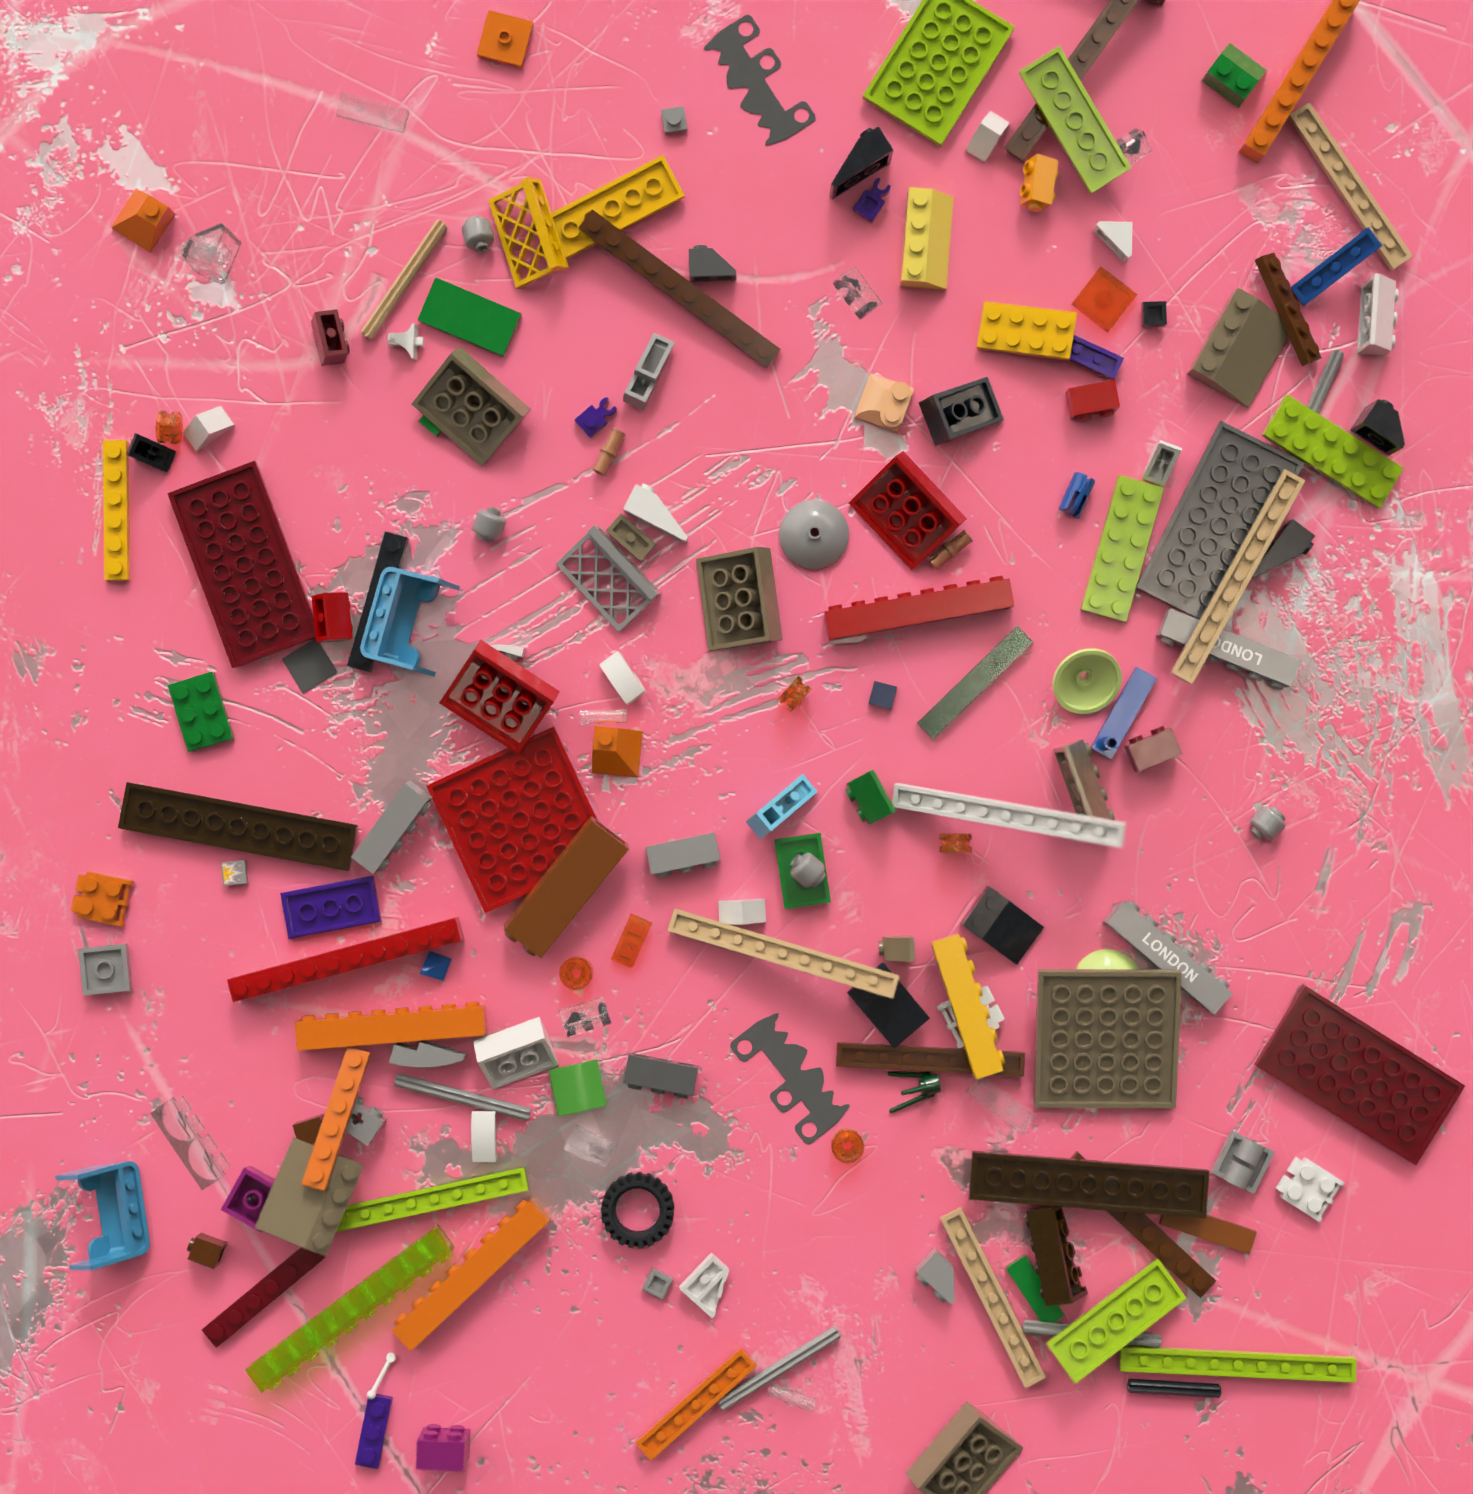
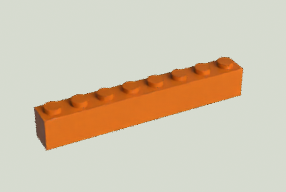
[1238,0,1360,164]
[295,1001,488,1051]
[392,1197,551,1352]

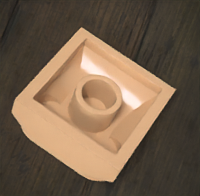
[854,374,914,434]

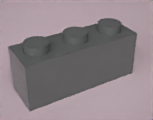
[623,1052,699,1099]

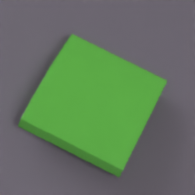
[548,1059,607,1116]

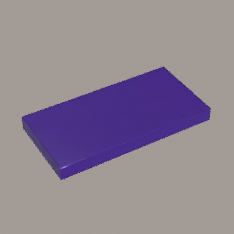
[280,875,382,939]

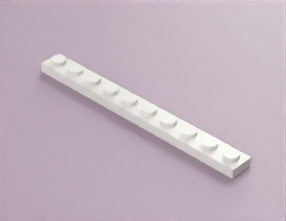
[892,783,1127,848]

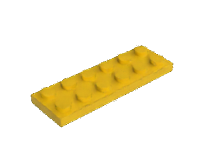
[552,155,685,260]

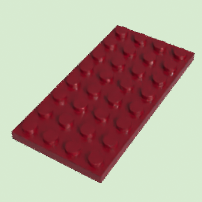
[167,461,316,668]
[1254,985,1465,1165]

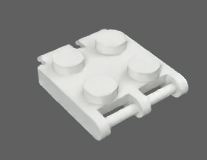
[936,985,1005,1048]
[1276,1157,1345,1222]

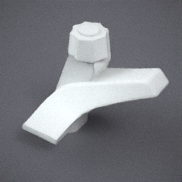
[387,323,424,360]

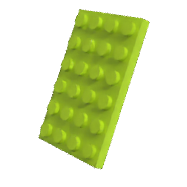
[862,0,1015,147]

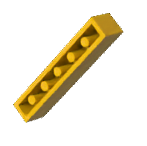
[930,933,1005,1079]

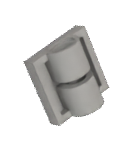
[1210,1130,1275,1194]

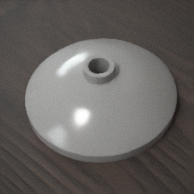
[779,500,849,570]

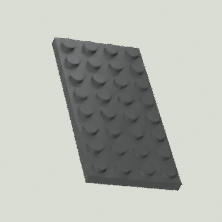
[1136,421,1304,620]

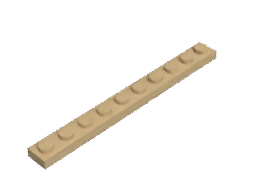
[1170,469,1306,685]
[667,908,900,999]

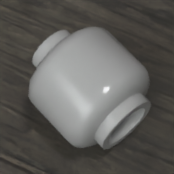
[461,215,495,253]
[472,506,506,543]
[1250,806,1286,841]
[790,853,826,888]

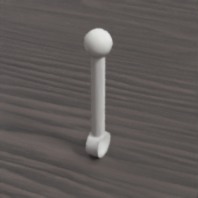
[367,1353,396,1400]

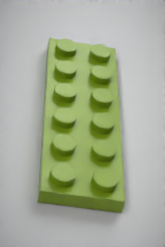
[1018,45,1132,194]
[1261,394,1404,509]
[1080,475,1164,623]
[1045,1259,1186,1384]

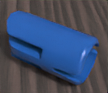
[1058,472,1095,519]

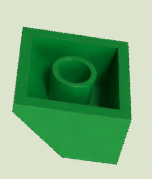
[1202,43,1267,108]
[845,769,896,824]

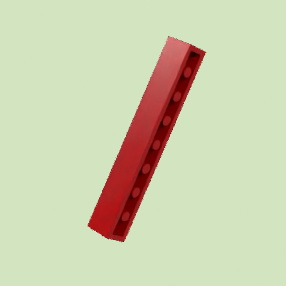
[824,575,1015,641]

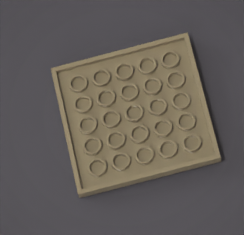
[1034,969,1182,1108]

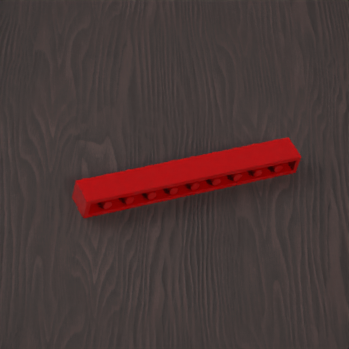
[227,917,465,1002]

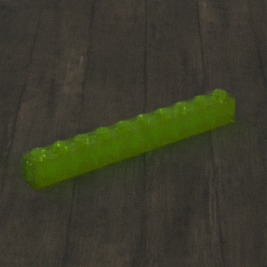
[245,1224,455,1393]

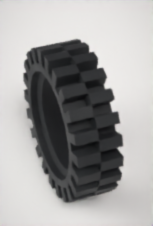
[601,1172,674,1249]

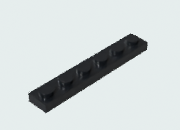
[347,531,409,672]

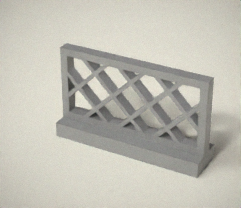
[556,525,661,632]

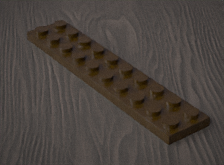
[118,782,358,871]
[968,1151,1210,1218]

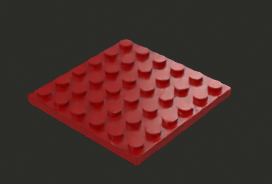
[426,726,598,913]

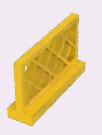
[488,177,569,288]

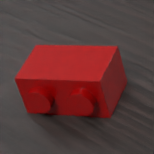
[1065,379,1120,422]
[311,592,353,642]

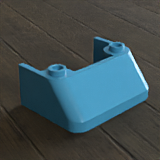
[360,567,460,677]
[55,1161,150,1271]

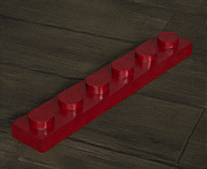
[202,1247,327,1348]

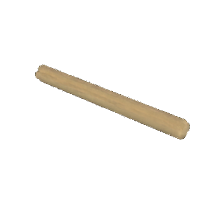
[361,220,448,340]

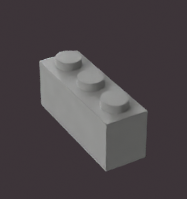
[646,832,721,878]

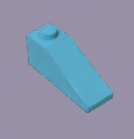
[746,774,818,840]

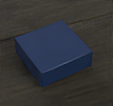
[868,681,897,710]

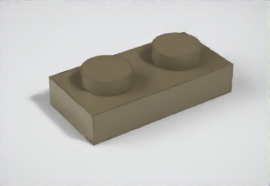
[606,514,656,562]

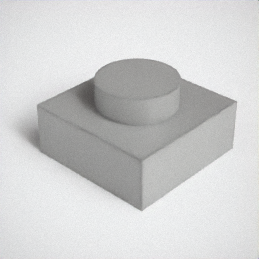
[661,106,688,135]

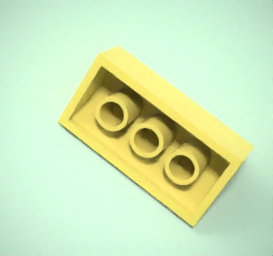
[900,187,954,290]

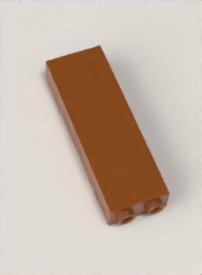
[504,816,629,958]

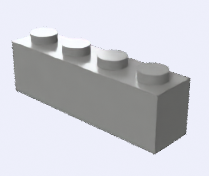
[351,780,433,874]

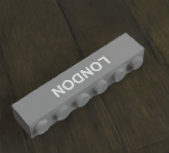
[1156,608,1301,690]
[1103,900,1233,1015]

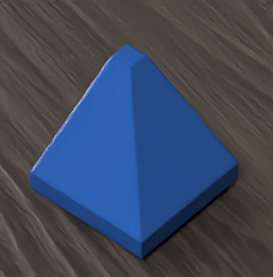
[420,951,452,981]

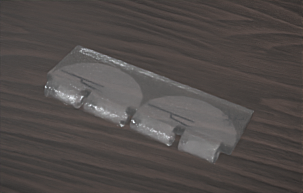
[150,1096,230,1190]

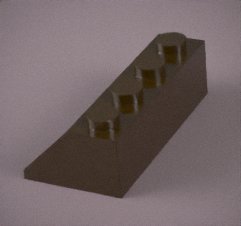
[1026,1206,1088,1306]

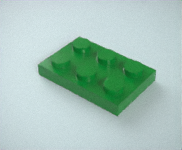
[168,671,234,752]
[774,833,831,909]

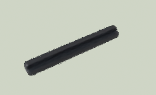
[1127,1379,1221,1398]

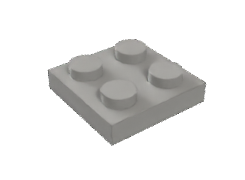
[78,943,132,996]

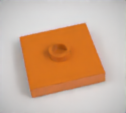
[477,10,534,68]

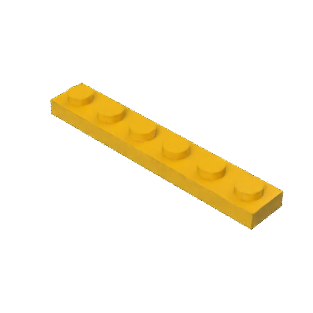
[103,440,130,581]

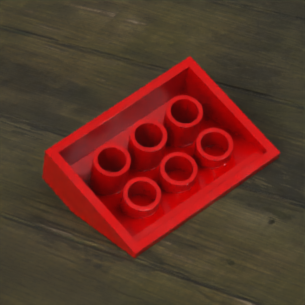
[849,451,967,570]
[439,640,560,754]

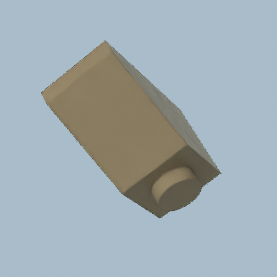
[878,935,915,962]

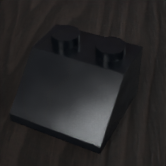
[1350,399,1405,456]

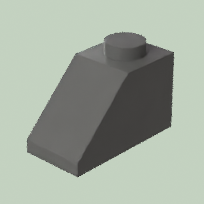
[689,245,736,282]

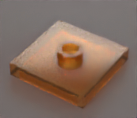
[1071,266,1138,332]

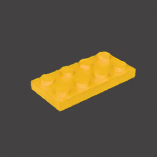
[977,301,1077,361]

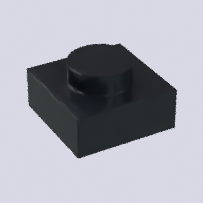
[1141,301,1167,327]

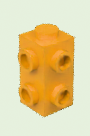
[1020,154,1058,212]

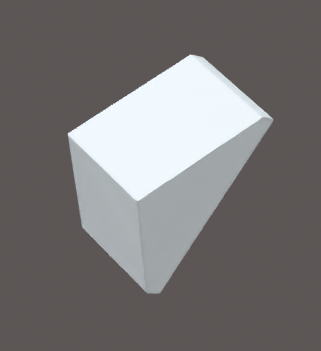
[965,111,1010,163]
[1092,221,1133,264]
[183,406,235,452]
[1142,440,1182,487]
[718,899,766,925]

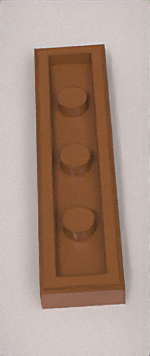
[1159,1214,1257,1254]

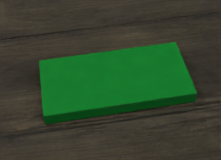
[417,277,522,357]

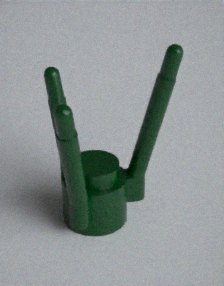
[888,1071,941,1113]

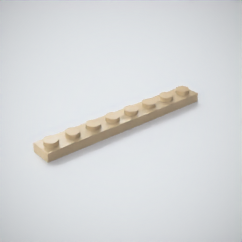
[1288,102,1413,271]
[940,1206,1046,1388]

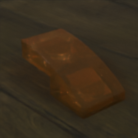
[611,913,652,969]

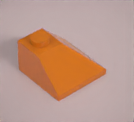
[110,188,176,253]
[592,726,643,778]

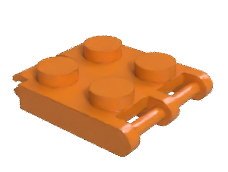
[71,871,134,927]

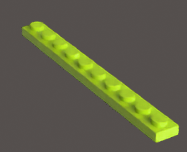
[336,1167,530,1232]
[1119,1346,1357,1383]

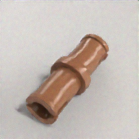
[592,428,626,476]
[927,530,973,570]

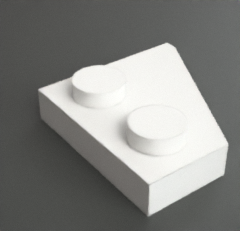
[679,1252,729,1318]

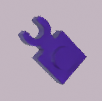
[853,178,891,223]
[574,397,617,438]

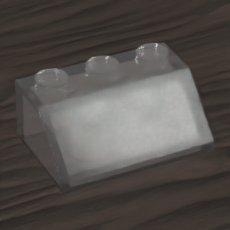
[181,223,242,285]

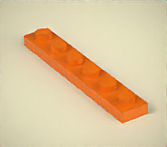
[302,1047,371,1192]
[635,1347,757,1461]

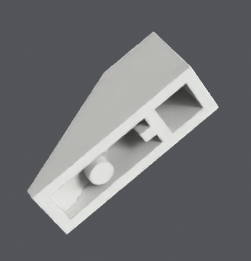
[623,483,688,544]

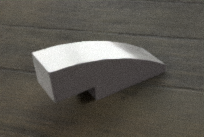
[623,333,675,411]
[389,1040,467,1068]

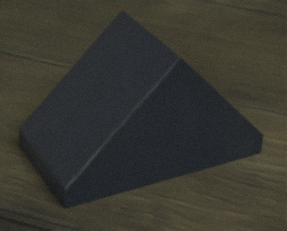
[126,433,176,473]

